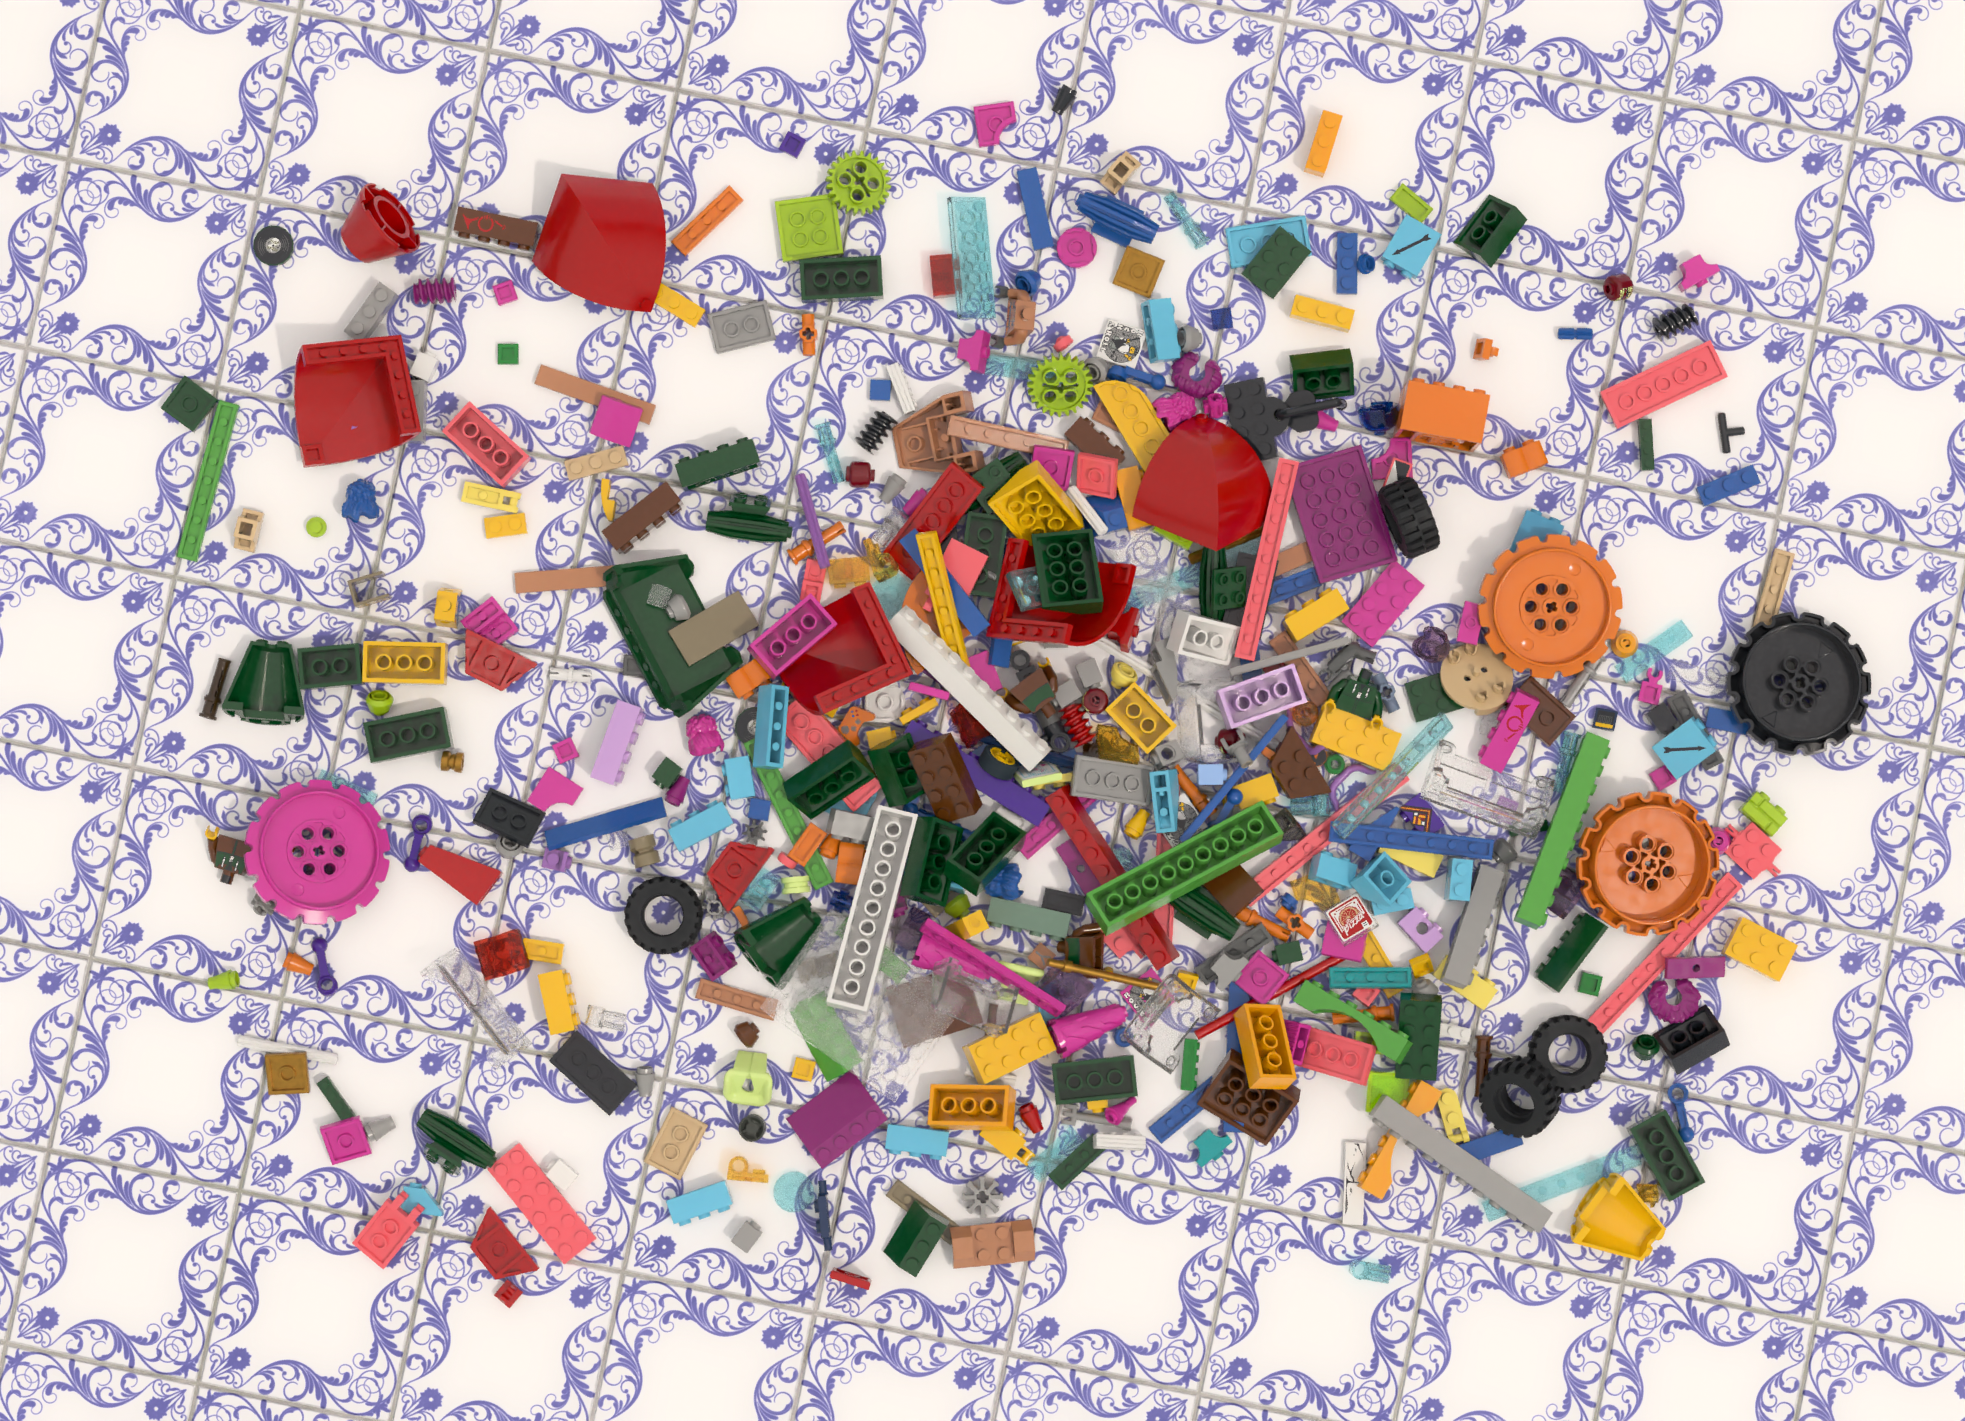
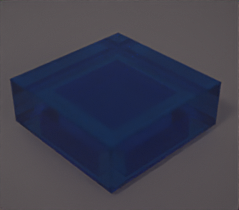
[1210,307,1233,331]

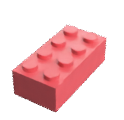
[442,401,532,488]

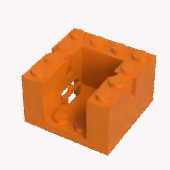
[1393,378,1490,452]

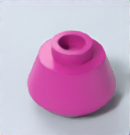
[1710,827,1731,855]

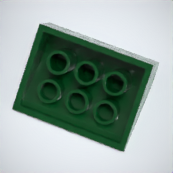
[1031,529,1104,614]

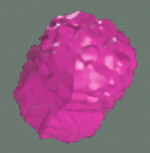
[1152,391,1197,433]
[686,714,724,756]

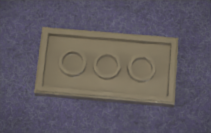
[668,591,759,667]

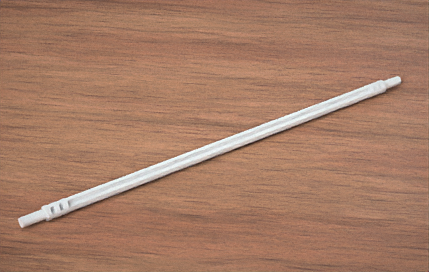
[985,570,1321,771]

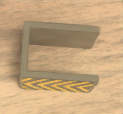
[347,571,392,608]

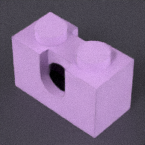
[1397,906,1444,953]

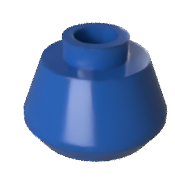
[1015,269,1041,296]

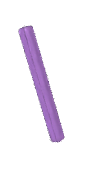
[795,473,830,569]

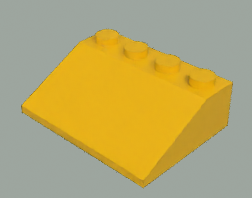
[988,460,1084,546]

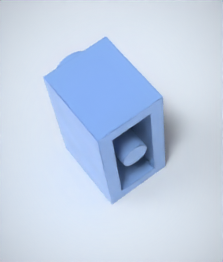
[1196,764,1227,786]

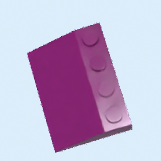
[786,1069,888,1169]

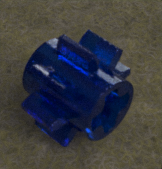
[829,888,854,914]

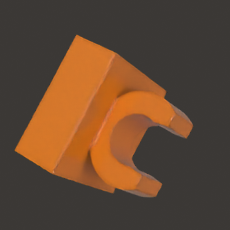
[1473,338,1499,361]

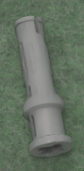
[1559,656,1607,708]

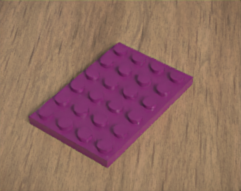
[1291,444,1398,585]

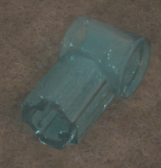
[1290,795,1331,816]
[1349,1259,1391,1284]

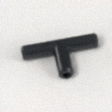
[1717,413,1745,454]

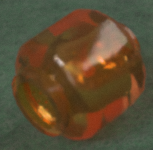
[1291,700,1318,727]

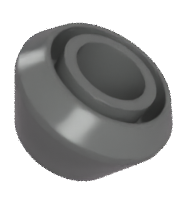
[1492,838,1518,864]

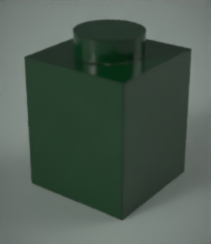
[652,757,684,789]
[1271,940,1303,966]

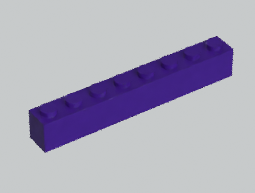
[903,719,1050,827]

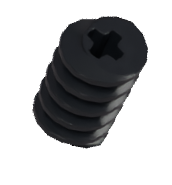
[1652,304,1699,342]
[855,410,898,455]

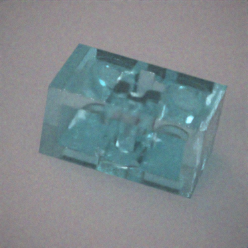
[741,867,781,913]

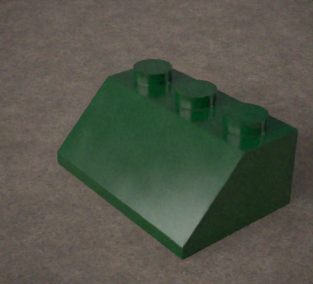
[1453,194,1528,268]
[1289,348,1354,400]
[867,732,925,807]
[883,1200,950,1277]

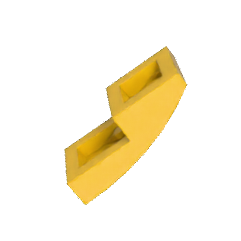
[601,478,617,523]

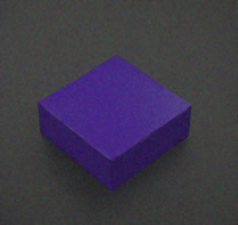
[779,131,806,159]

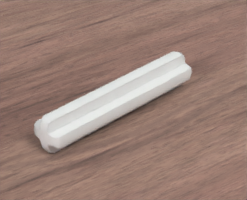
[1066,485,1108,536]

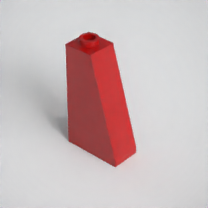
[418,845,503,905]

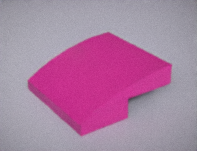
[589,395,643,448]
[460,596,519,644]
[1321,918,1369,963]

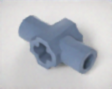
[1371,672,1400,714]

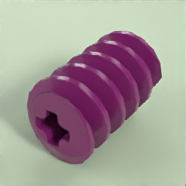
[413,277,457,305]

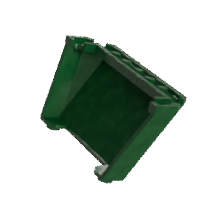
[603,554,743,718]

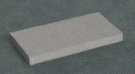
[1070,755,1155,807]

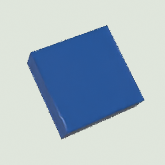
[870,379,891,401]
[748,798,771,821]

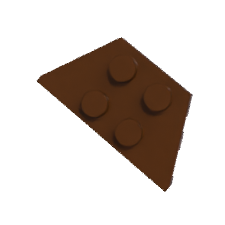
[1267,726,1332,799]

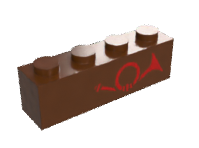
[453,206,540,251]

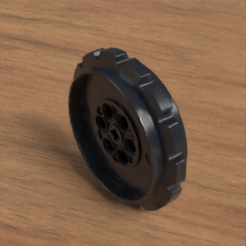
[1725,612,1871,756]

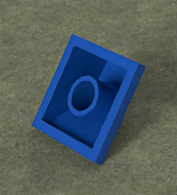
[1082,491,1128,537]

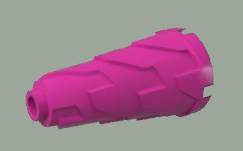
[911,933,990,981]
[1046,1003,1128,1059]

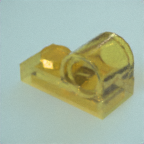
[863,538,899,583]
[727,1155,770,1183]

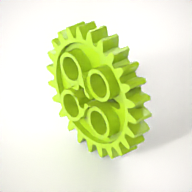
[825,150,891,216]
[1027,352,1093,417]

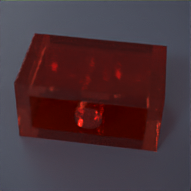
[930,253,961,299]

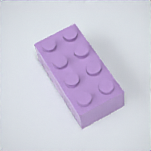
[1214,663,1307,730]
[590,700,646,786]

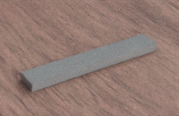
[1228,636,1350,676]

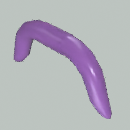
[1286,709,1325,755]
[1329,764,1377,811]

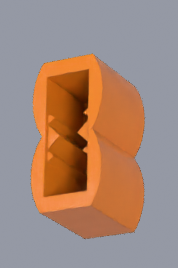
[1500,439,1548,479]
[726,659,772,700]
[835,842,866,885]

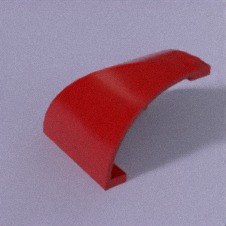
[532,174,666,312]
[294,335,421,468]
[1132,413,1272,551]
[986,538,1137,646]
[779,581,913,715]

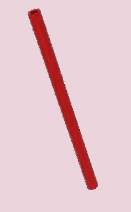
[1194,957,1345,1040]

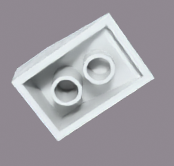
[1166,609,1241,666]

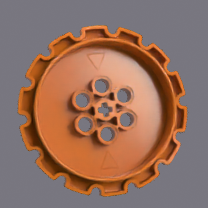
[1477,534,1623,679]
[1576,791,1719,936]

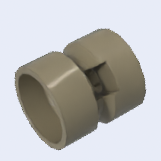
[628,834,661,869]

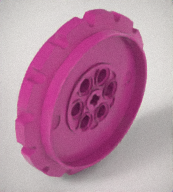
[244,780,390,925]

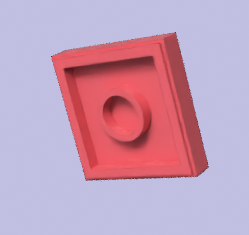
[1076,452,1118,499]

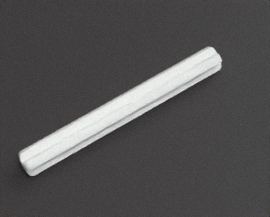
[237,1035,338,1065]

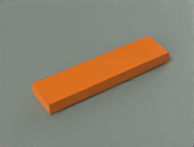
[671,185,744,257]

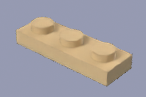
[564,445,629,481]

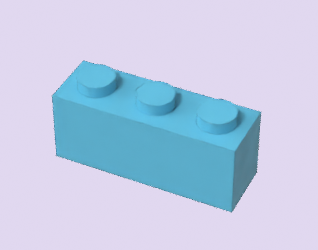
[1141,298,1181,364]
[668,800,734,852]
[885,1123,949,1160]
[666,1180,733,1226]

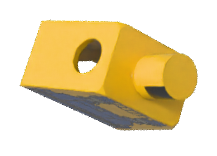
[434,588,462,629]

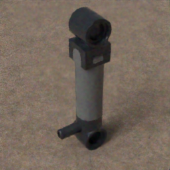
[1010,649,1071,753]

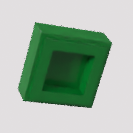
[498,344,519,365]
[1577,972,1603,997]

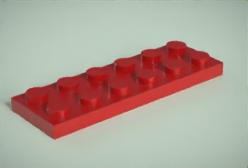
[881,461,985,581]

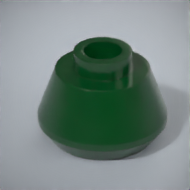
[1632,1034,1660,1061]

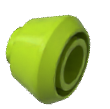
[365,690,394,716]
[944,893,971,919]

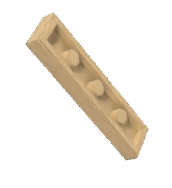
[1752,548,1795,627]

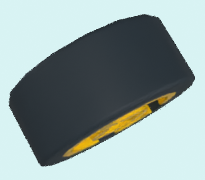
[978,745,1019,780]

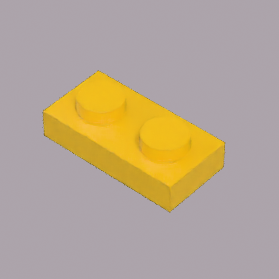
[484,513,528,539]
[899,697,939,726]
[520,938,565,965]

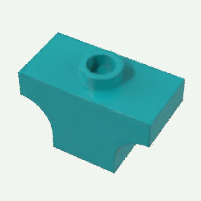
[1193,1128,1233,1168]

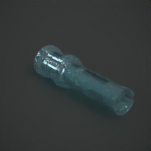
[1163,191,1211,250]
[813,421,845,484]
[1551,731,1582,793]

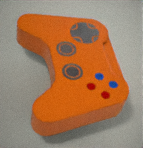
[838,706,876,746]

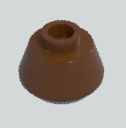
[734,1021,760,1048]

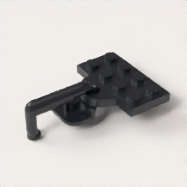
[1224,377,1347,461]

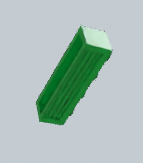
[1180,1038,1200,1091]

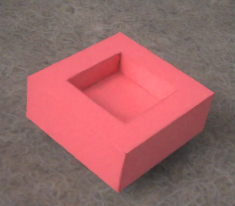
[1352,989,1381,1008]

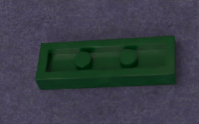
[1048,1133,1106,1190]

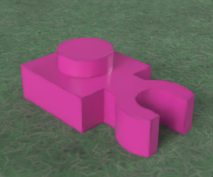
[1637,668,1663,706]

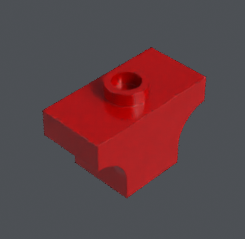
[1107,607,1140,653]

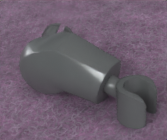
[1318,642,1377,681]

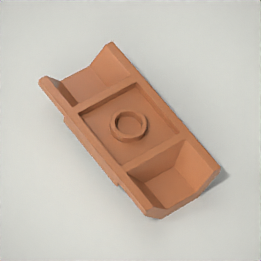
[949,1219,1035,1269]

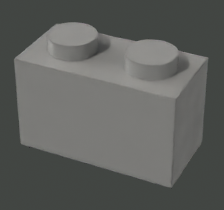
[826,808,875,844]

